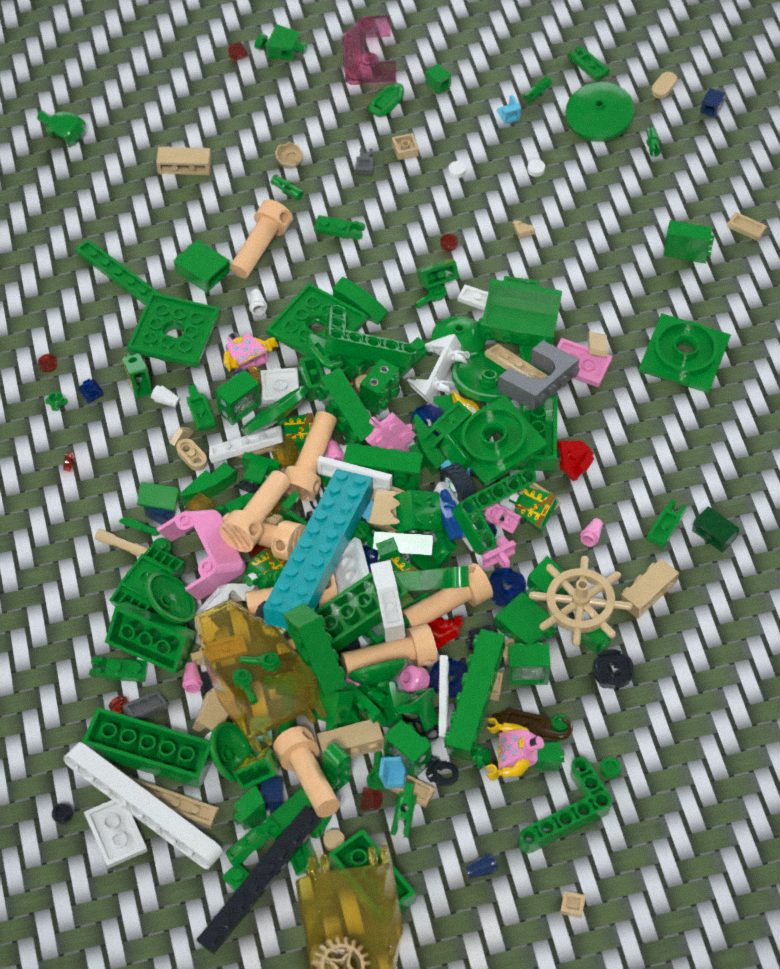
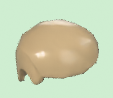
[275,142,303,169]

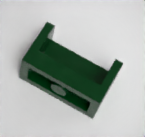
[692,506,739,553]

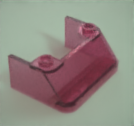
[342,15,396,85]

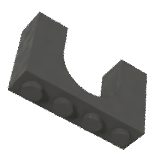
[498,341,580,410]

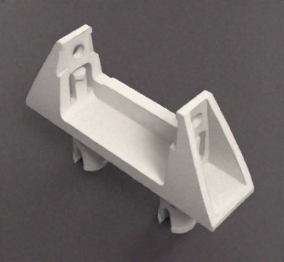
[407,334,470,405]

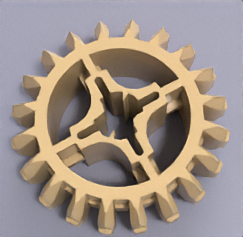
[311,937,371,969]

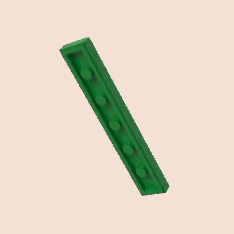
[75,239,161,305]

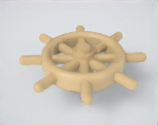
[529,556,633,647]

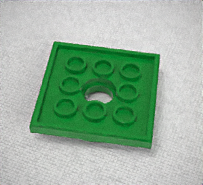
[265,283,368,367]
[127,292,221,368]
[638,313,731,393]
[451,395,549,487]

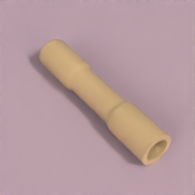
[95,529,148,557]

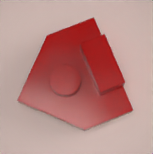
[557,440,595,481]
[428,616,464,649]

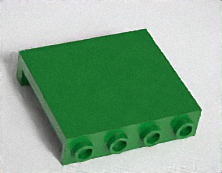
[479,279,562,347]

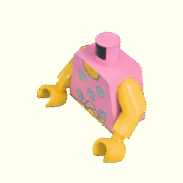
[223,333,278,371]
[486,718,544,781]

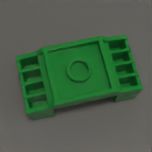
[109,544,185,613]

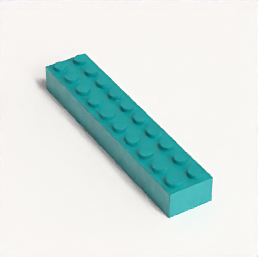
[263,469,374,630]

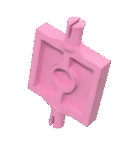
[366,412,416,452]

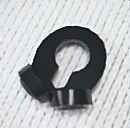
[426,757,459,786]

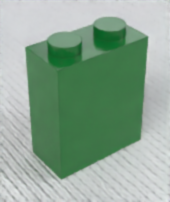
[663,220,715,264]
[174,239,231,293]
[494,592,557,644]

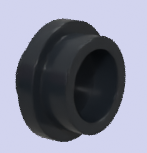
[52,803,73,824]

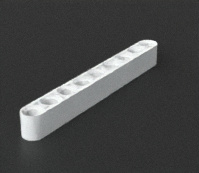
[63,742,223,869]

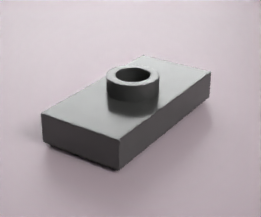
[122,690,168,720]

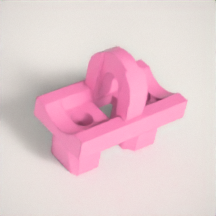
[484,503,522,534]
[481,536,516,570]

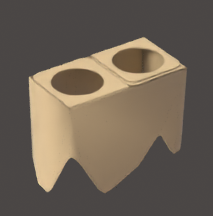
[369,488,401,533]

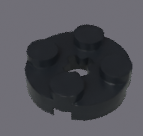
[593,649,634,689]

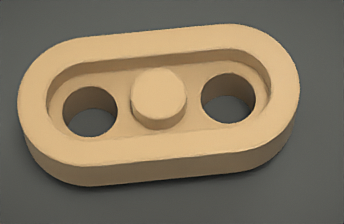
[176,439,207,471]

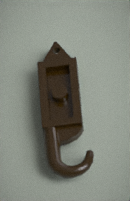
[492,708,573,740]

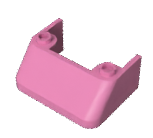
[157,509,246,601]

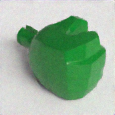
[37,110,86,148]

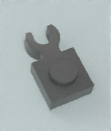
[355,148,374,175]

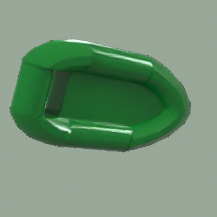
[368,83,404,117]
[307,333,344,370]

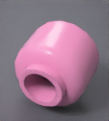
[400,665,430,692]

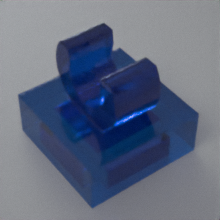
[78,378,104,404]

